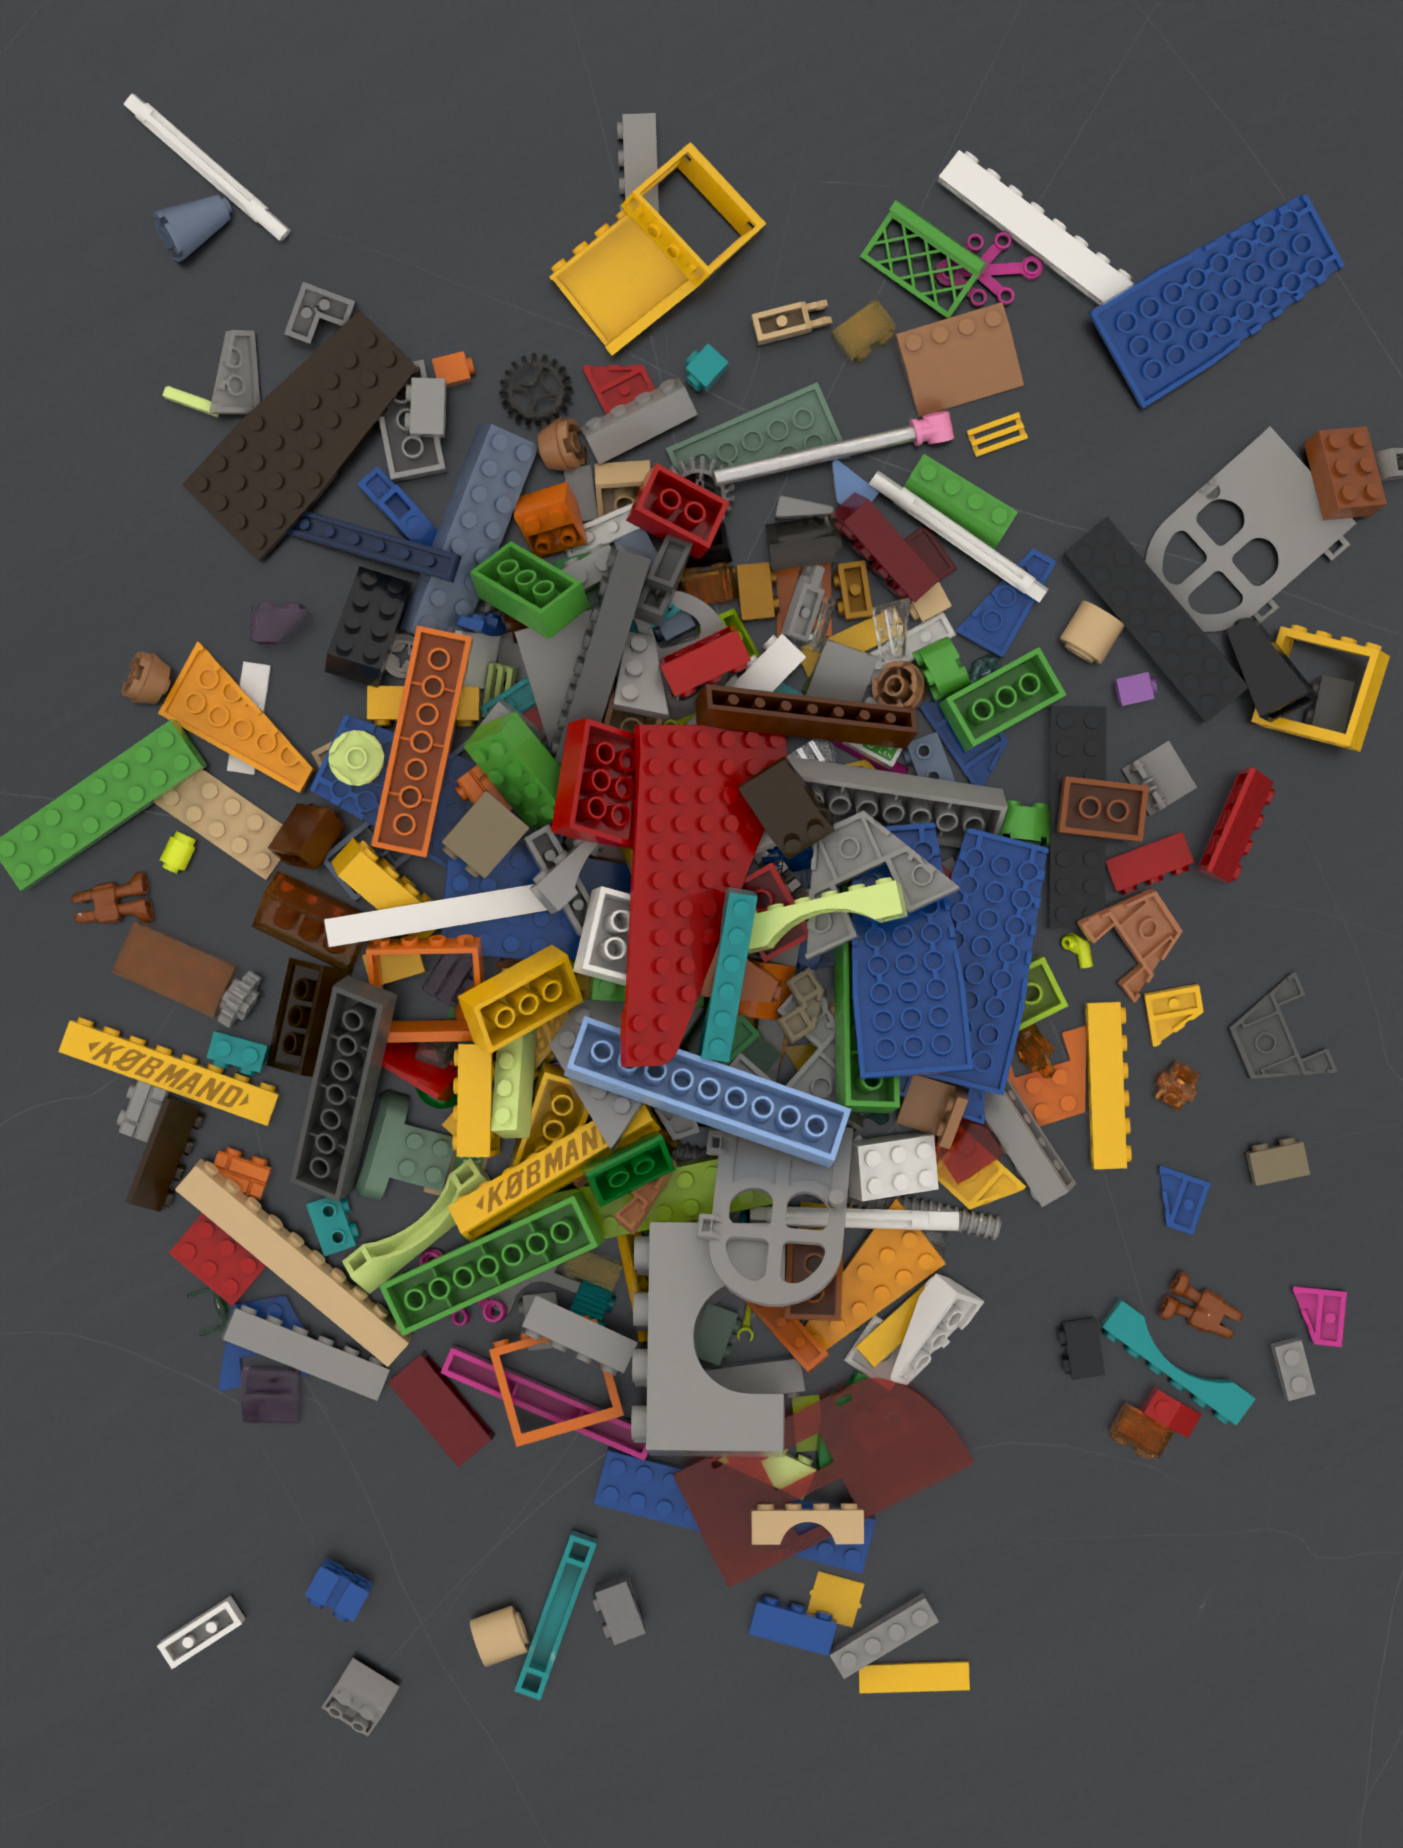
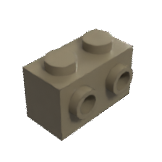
[1246,1137,1310,1186]

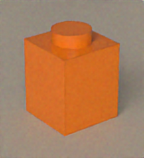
[432,351,475,388]

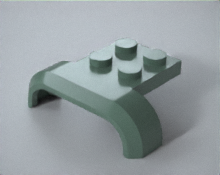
[354,1089,454,1201]

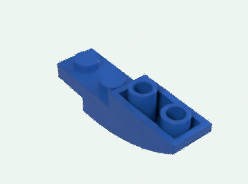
[357,466,437,546]

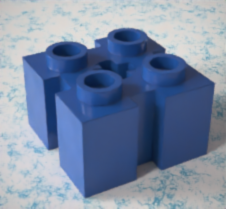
[304,1557,374,1622]

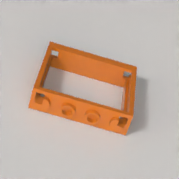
[366,934,485,1043]
[489,1315,624,1447]

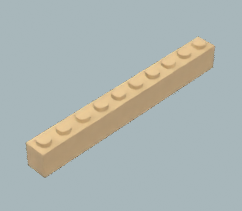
[175,1158,412,1367]

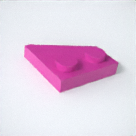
[1293,1286,1347,1347]

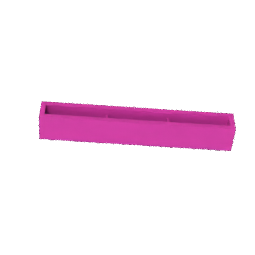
[441,1344,648,1461]

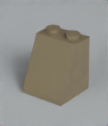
[441,790,529,879]

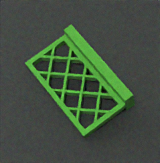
[860,200,989,318]

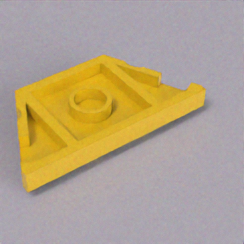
[936,1125,1026,1210]

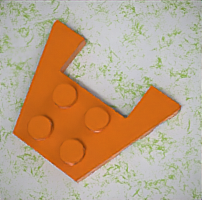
[1008,1025,1087,1126]

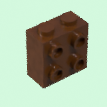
[268,803,345,870]

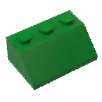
[581,1131,676,1207]

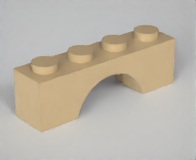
[751,1503,864,1545]

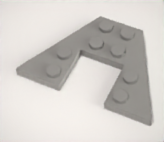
[805,811,961,960]
[729,970,836,1103]
[549,999,704,1151]

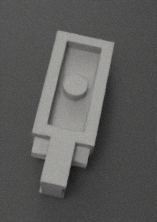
[781,562,825,643]

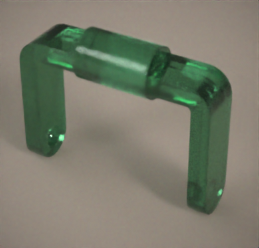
[187,1287,229,1336]

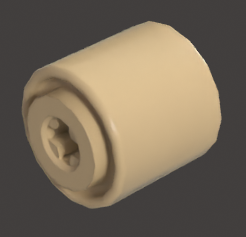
[1060,600,1125,664]
[470,1606,529,1667]

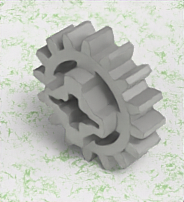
[218,971,261,1028]

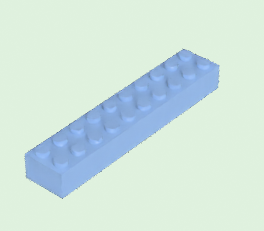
[564,1016,851,1168]

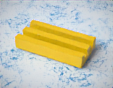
[966,412,1028,457]

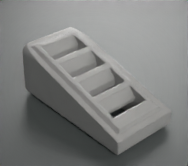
[775,496,834,520]

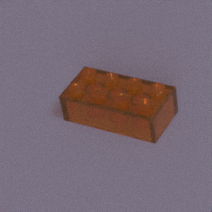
[112,921,239,1017]

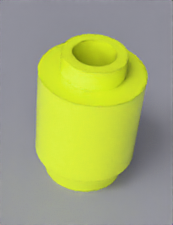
[159,831,196,874]

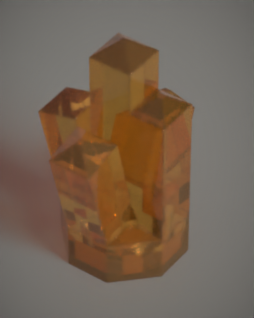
[1016,1023,1056,1078]

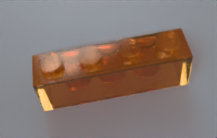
[252,870,367,975]

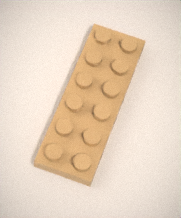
[154,769,283,880]

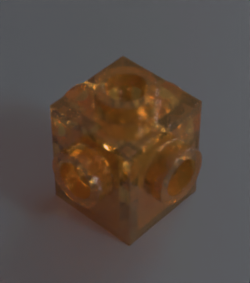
[1155,1060,1201,1111]

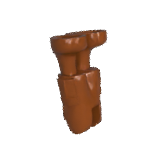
[71,871,154,924]
[1159,1271,1243,1339]

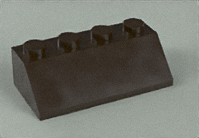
[266,958,349,1077]
[125,1095,204,1212]

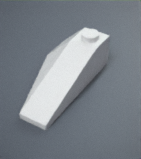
[890,1274,984,1385]

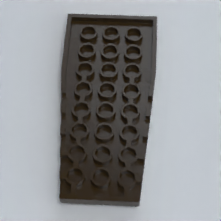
[182,312,419,561]

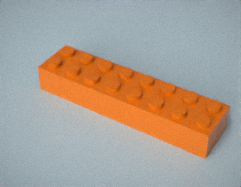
[371,626,474,858]

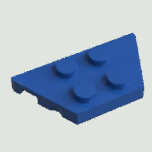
[919,700,1009,786]

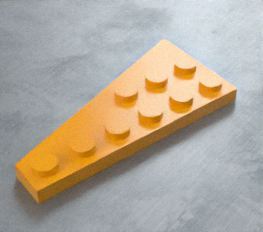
[158,641,315,794]
[803,1197,946,1350]

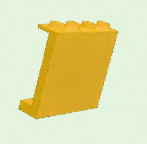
[549,209,697,356]

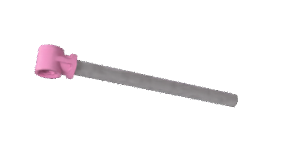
[712,411,954,487]

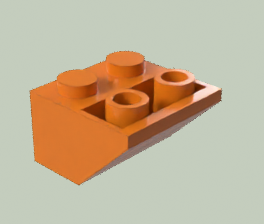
[514,482,587,558]

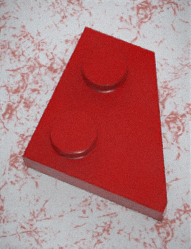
[582,365,655,414]

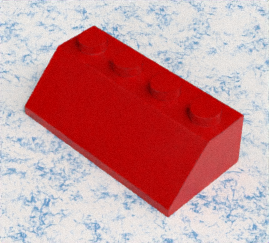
[382,1042,458,1102]

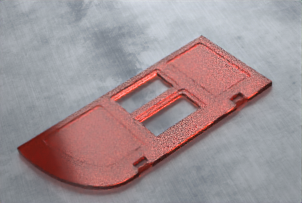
[673,1378,974,1587]

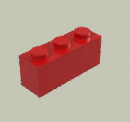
[1105,832,1194,895]

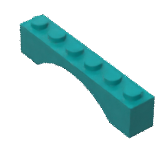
[698,887,758,1062]
[1100,1298,1256,1425]
[514,1530,598,1700]

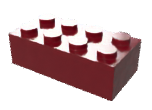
[830,492,939,603]

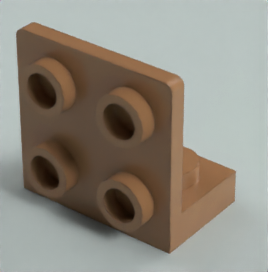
[896,1075,968,1149]

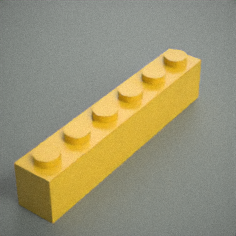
[1085,1002,1132,1169]

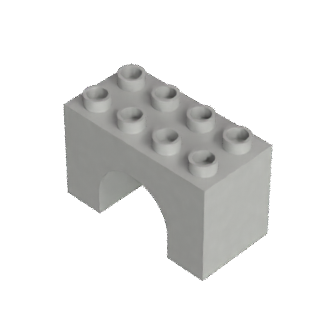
[631,1222,786,1457]

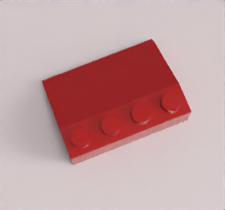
[551,718,636,849]
[1196,767,1275,884]

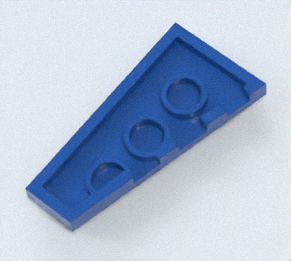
[954,548,1057,659]

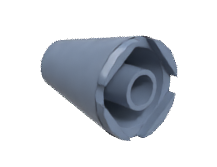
[152,195,232,262]

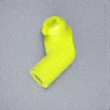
[1061,933,1093,969]

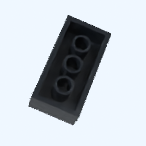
[325,566,413,688]

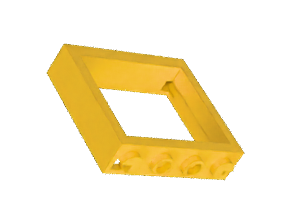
[620,142,766,287]
[1251,624,1390,752]

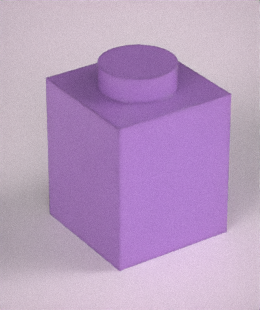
[1113,672,1158,708]

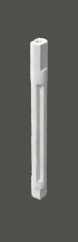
[124,94,291,241]
[869,471,1048,602]
[750,1206,959,1231]

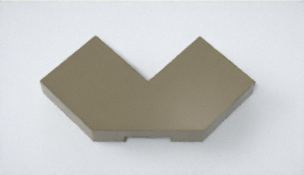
[776,967,824,1044]

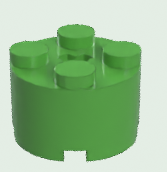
[912,636,971,702]
[999,800,1051,847]

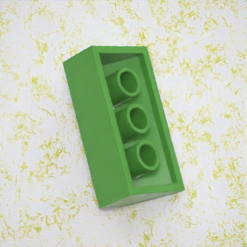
[893,454,1018,550]

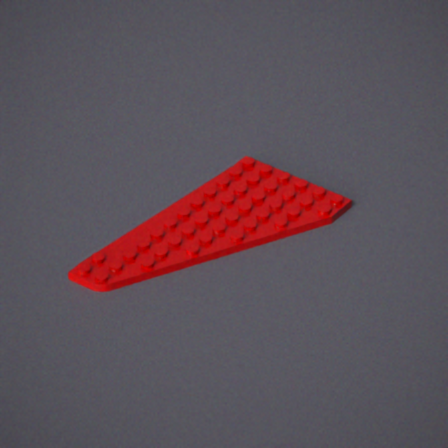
[620,725,787,1067]

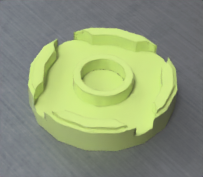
[329,730,385,786]

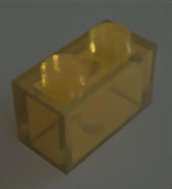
[831,298,896,361]
[562,1250,623,1292]

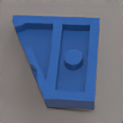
[1159,1165,1211,1235]

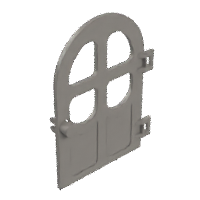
[1145,426,1357,632]
[515,583,729,748]
[697,1127,853,1307]

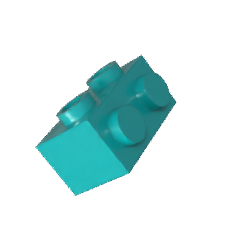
[685,344,729,394]
[206,1030,270,1076]
[306,1196,360,1257]

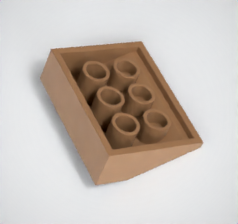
[895,302,1024,418]

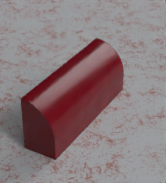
[387,1350,495,1467]

